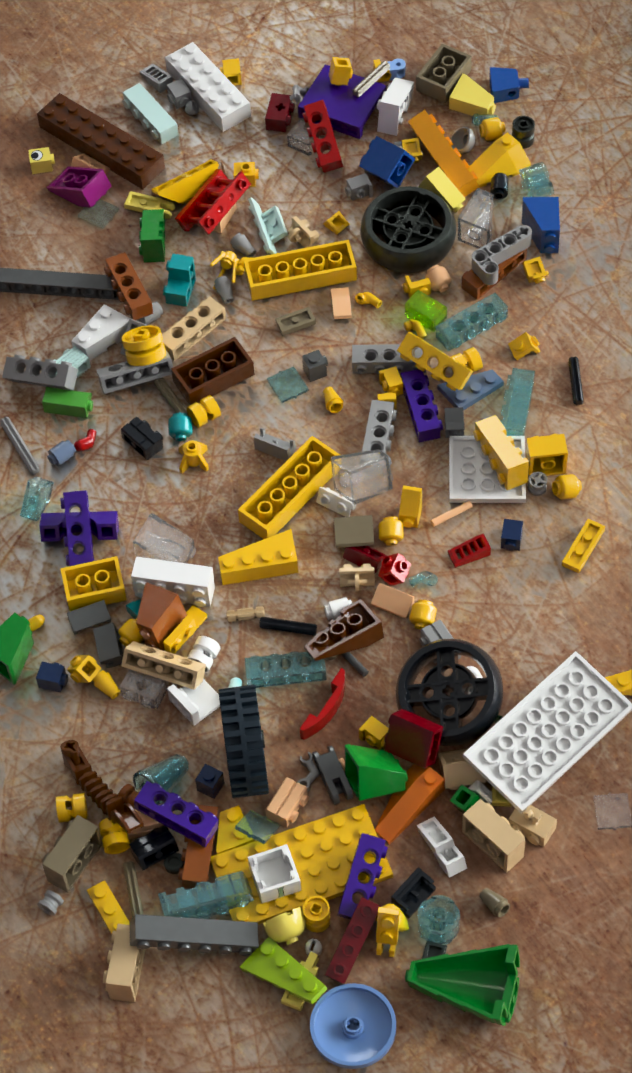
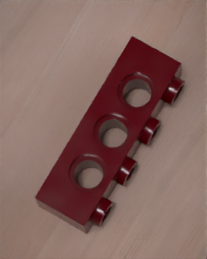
[324,897,381,985]

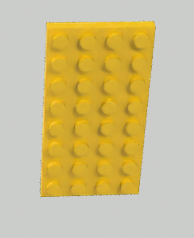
[210,804,393,925]

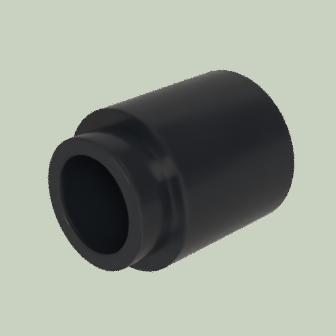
[490,173,509,199]

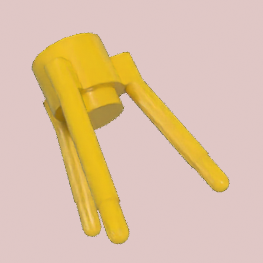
[210,251,239,289]

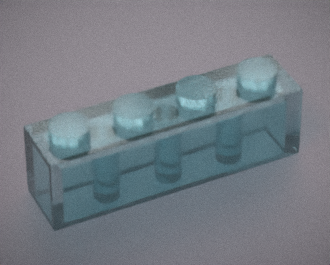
[500,368,535,436]

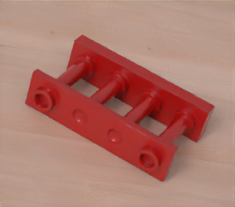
[175,169,251,235]

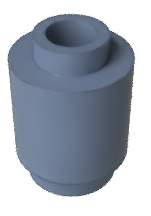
[47,440,76,466]

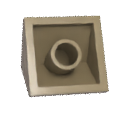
[334,515,374,548]

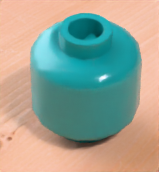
[168,412,193,441]

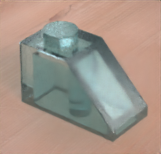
[20,477,54,521]

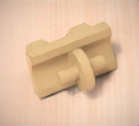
[288,216,319,248]
[339,564,375,591]

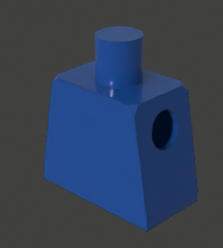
[489,67,529,103]

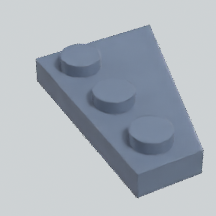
[437,369,504,410]

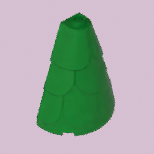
[405,944,520,1026]

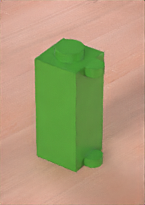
[42,387,93,418]

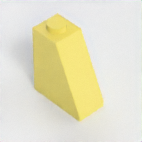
[449,73,496,119]
[418,167,466,213]

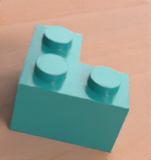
[163,253,196,307]

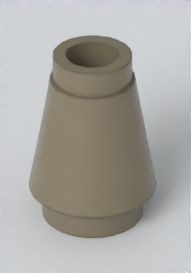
[479,888,510,917]

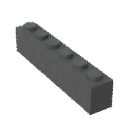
[129,914,259,956]

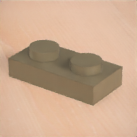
[275,307,316,336]

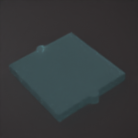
[78,199,119,229]
[267,366,309,403]
[235,810,280,844]

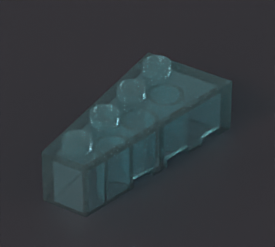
[158,871,254,919]

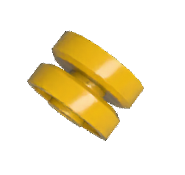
[122,325,166,366]

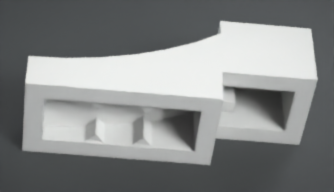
[416,816,467,878]

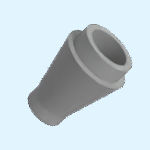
[230,233,256,257]
[214,276,234,304]

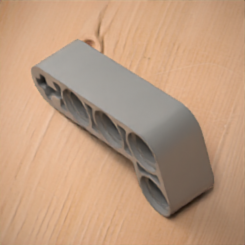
[472,225,532,285]

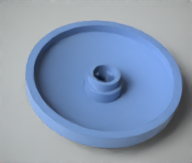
[310,983,396,1069]

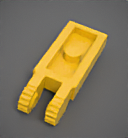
[376,907,400,957]

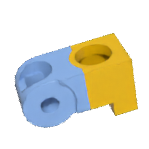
[373,59,406,82]

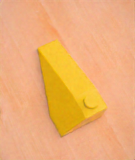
[468,132,531,188]

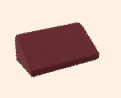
[343,546,387,573]

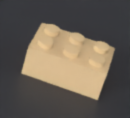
[462,799,525,873]
[103,924,146,1002]

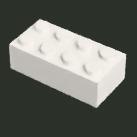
[131,557,215,607]

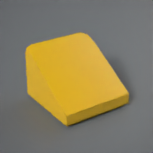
[323,211,350,235]

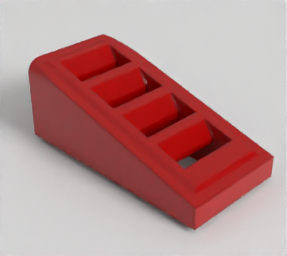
[448,533,491,568]

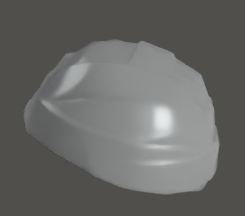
[451,127,475,155]

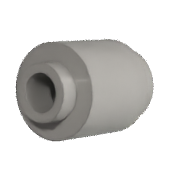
[137,301,163,325]

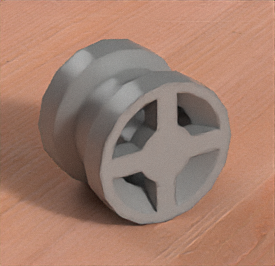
[528,472,548,496]
[37,890,64,916]

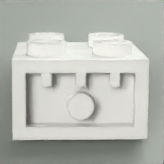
[167,679,220,726]

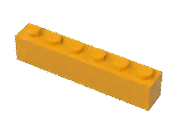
[408,110,479,197]

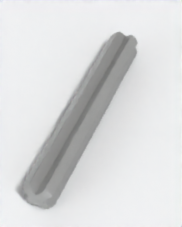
[0,416,40,475]

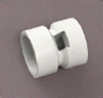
[187,636,221,673]

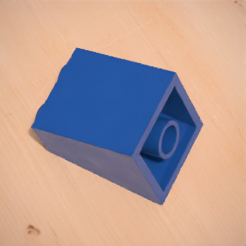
[359,136,415,188]
[522,197,560,254]

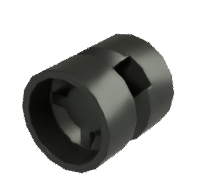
[512,115,535,149]

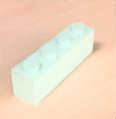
[122,83,179,144]

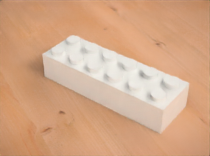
[165,42,251,132]

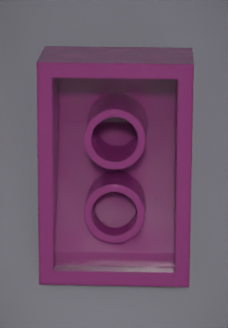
[47,166,112,208]

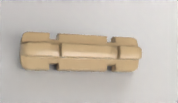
[226,606,265,622]

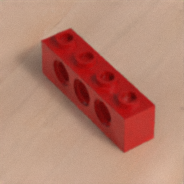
[302,100,344,173]

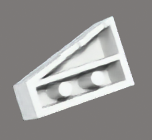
[377,78,414,136]
[71,304,131,361]

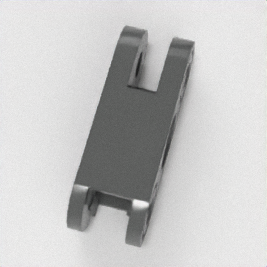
[312,746,353,805]

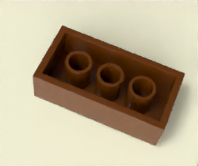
[171,337,255,405]

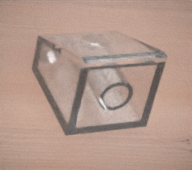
[458,188,494,249]
[331,449,393,505]
[133,513,196,564]

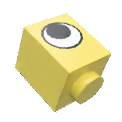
[28,147,55,174]

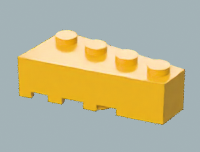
[473,415,529,490]
[218,529,299,585]

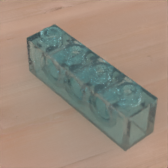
[436,293,508,351]
[245,652,327,688]

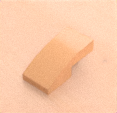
[331,287,352,319]

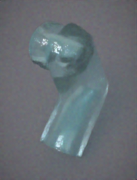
[471,113,498,126]
[409,571,438,587]

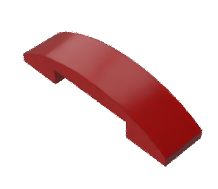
[300,668,346,740]

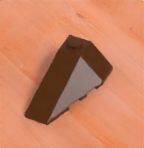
[304,599,384,661]

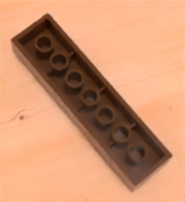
[37,93,165,190]

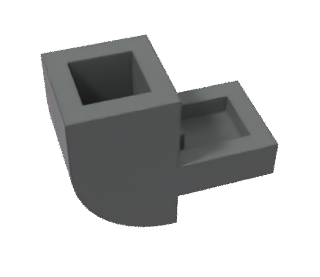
[444,407,465,438]

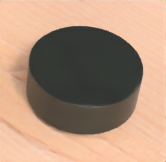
[164,853,185,874]

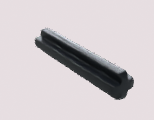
[568,357,584,405]
[259,617,317,635]

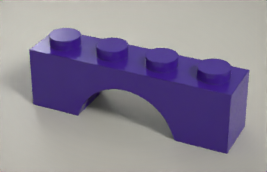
[39,511,119,542]

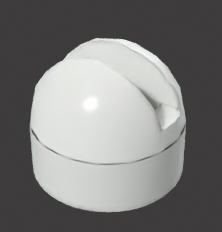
[305,938,322,956]

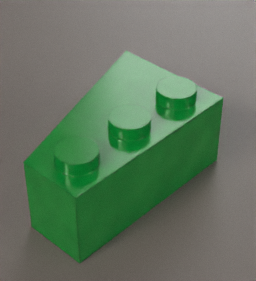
[139,209,165,263]

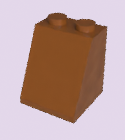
[136,583,187,651]

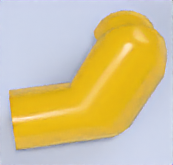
[28,614,45,632]

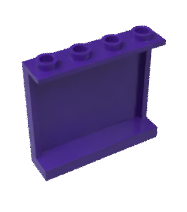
[298,64,386,139]

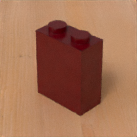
[384,709,443,769]

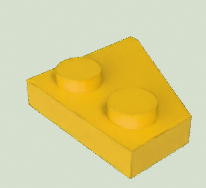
[216,805,254,854]

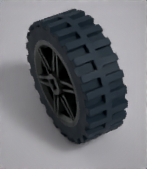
[218,685,269,798]

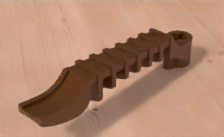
[60,740,144,834]

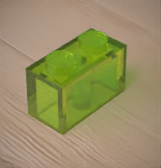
[405,290,447,332]

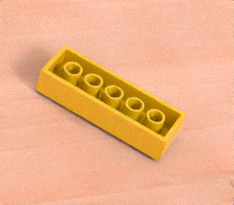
[244,240,357,301]
[238,436,342,539]

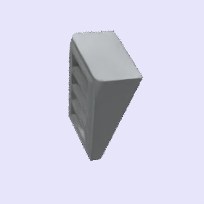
[140,64,173,93]

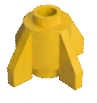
[178,440,209,474]

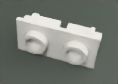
[316,487,357,517]

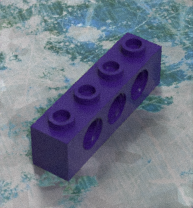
[401,369,443,443]
[60,490,94,566]
[134,781,218,848]
[337,833,388,920]

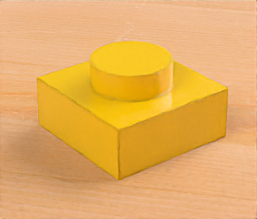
[377,393,397,410]

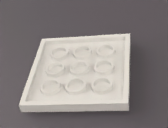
[449,436,526,503]

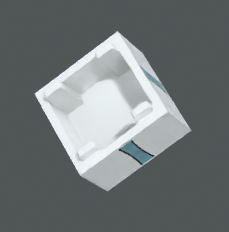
[248,844,302,903]

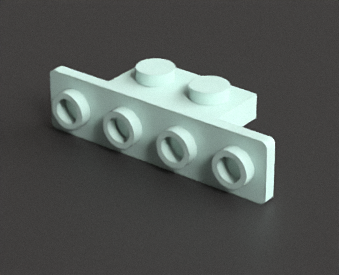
[248,197,288,255]

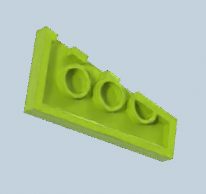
[240,937,327,1004]

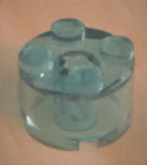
[519,162,554,197]
[418,895,460,944]

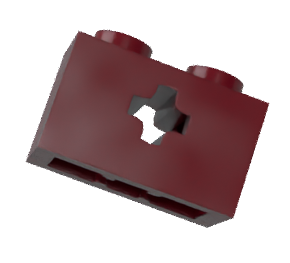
[265,93,295,132]

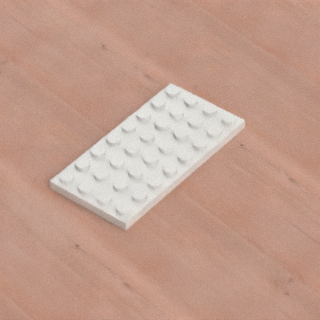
[462,651,632,814]

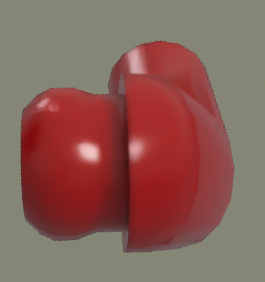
[74,429,97,451]

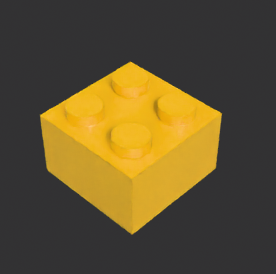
[525,434,568,476]

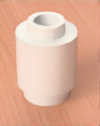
[324,597,352,620]

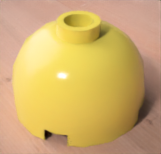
[262,907,306,945]

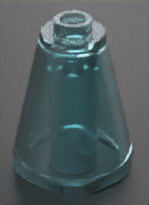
[133,754,189,805]

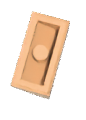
[71,153,110,174]
[371,583,414,619]

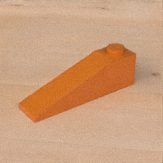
[375,764,445,845]

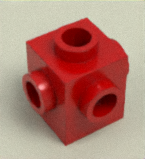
[378,553,411,586]

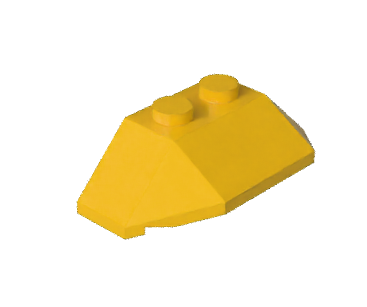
[151,159,219,204]

